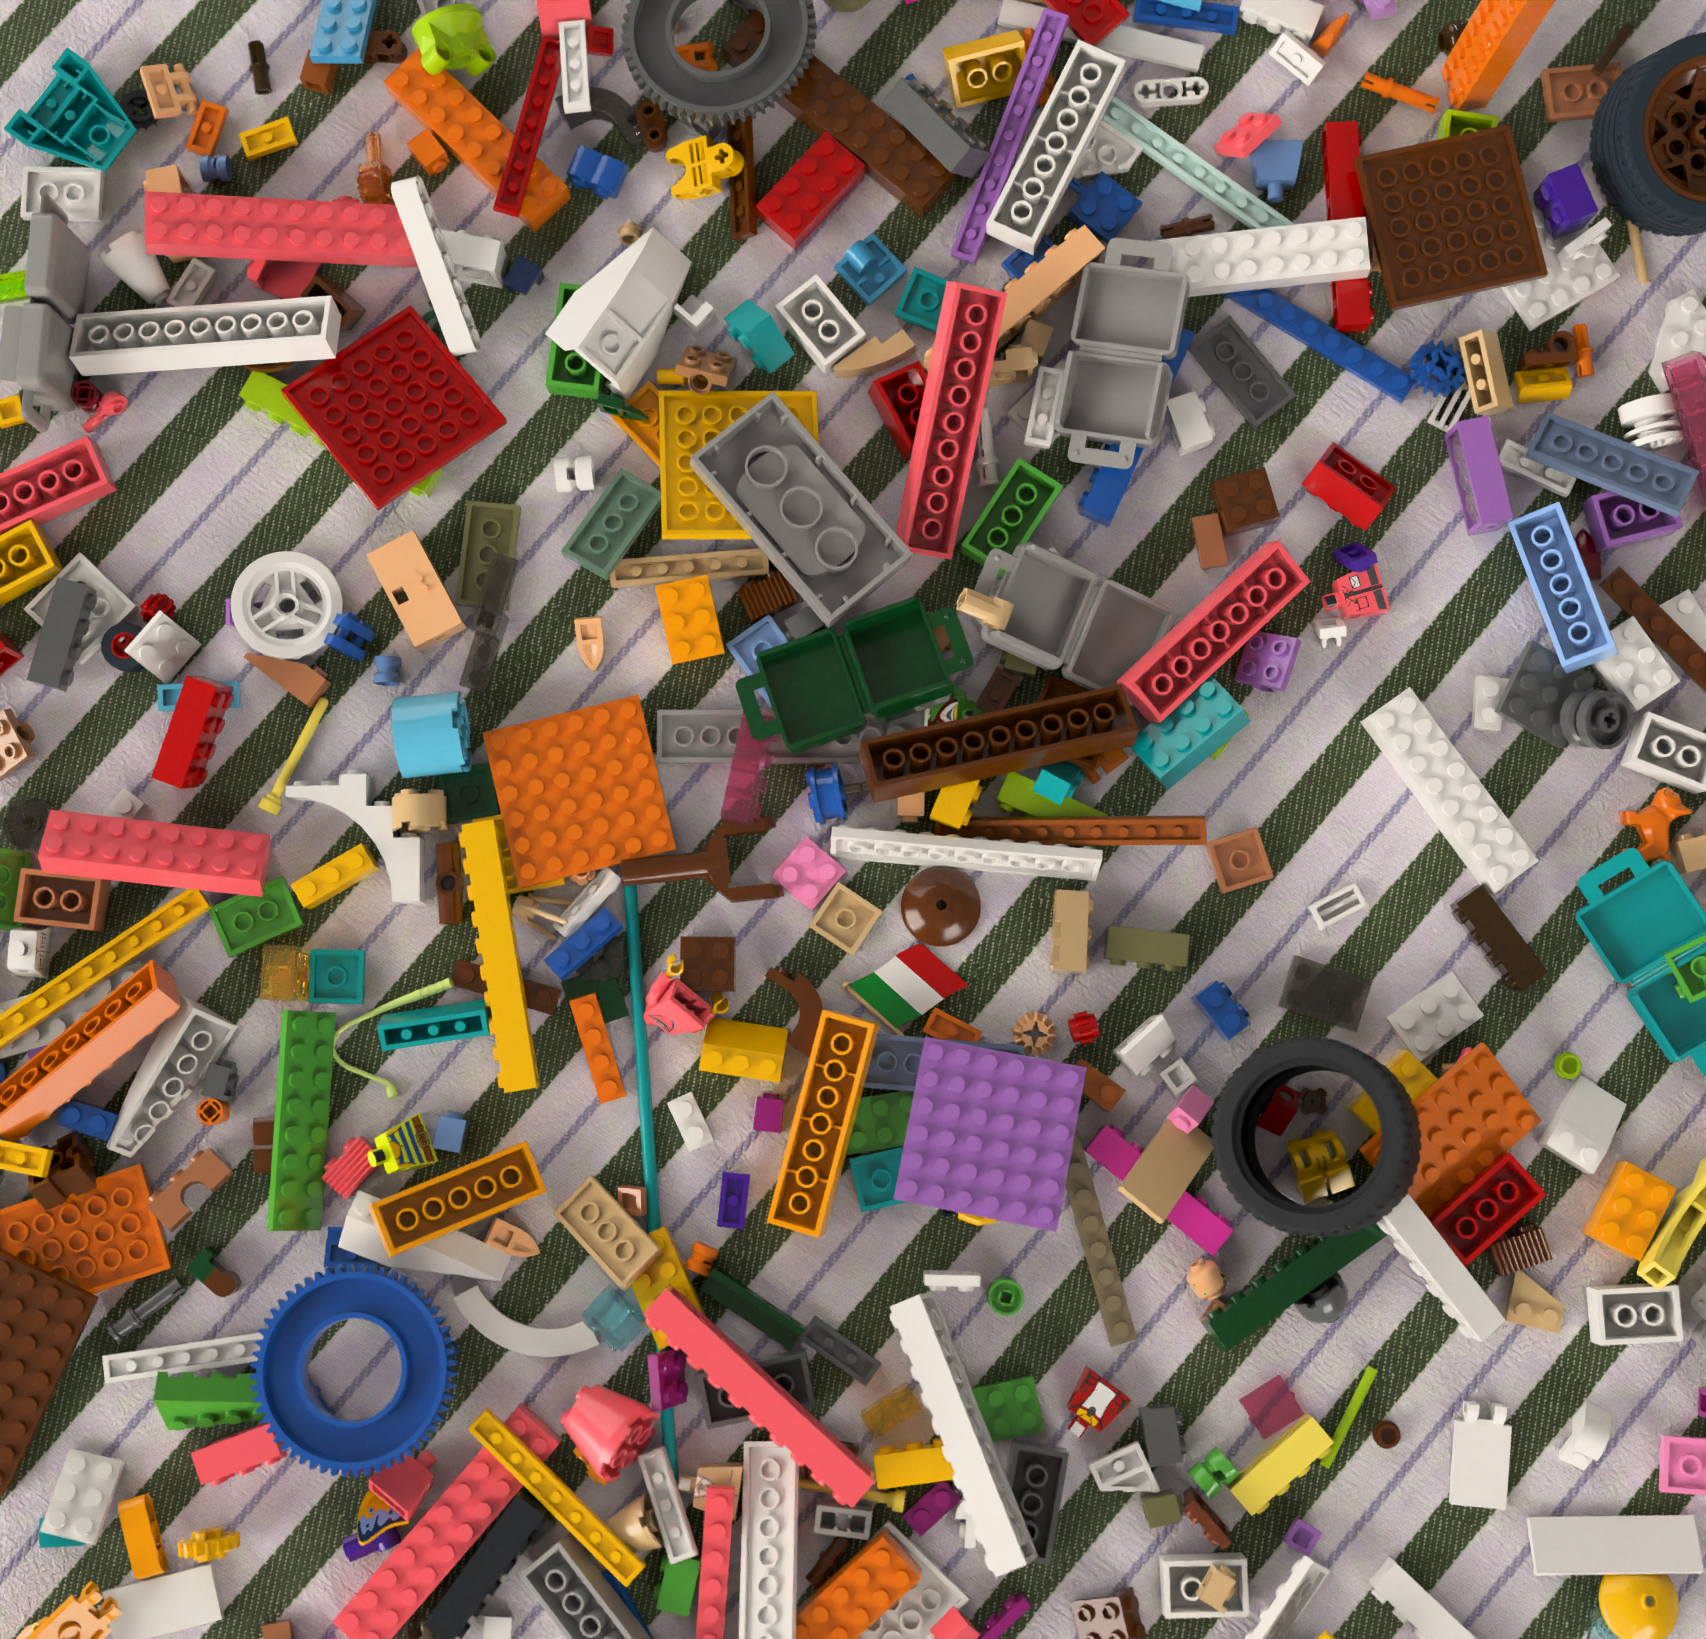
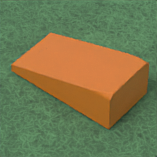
[1310,13,1349,57]

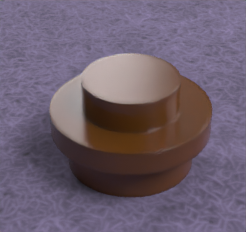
[1372,1420,1401,1449]

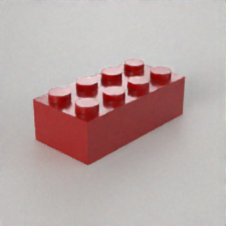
[756,131,865,250]
[151,676,234,789]
[1428,1152,1547,1267]

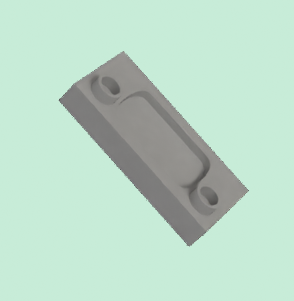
[690,391,913,628]

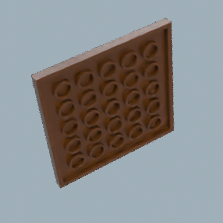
[1354,124,1548,311]

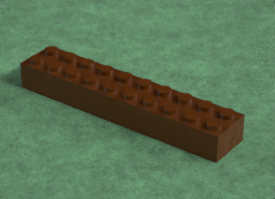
[722,9,956,219]
[859,684,1138,803]

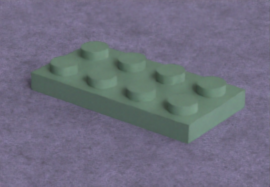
[561,468,661,580]

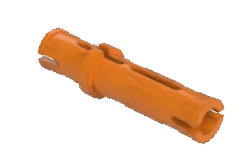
[1360,71,1440,114]

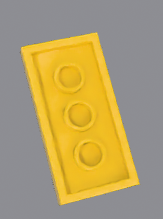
[631,1225,706,1350]

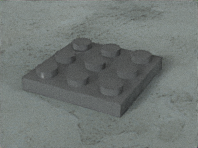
[1494,640,1597,748]

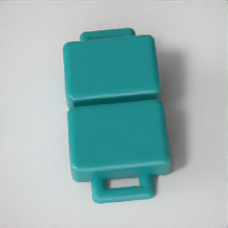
[1575,848,1706,1076]

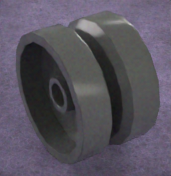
[1560,689,1632,749]

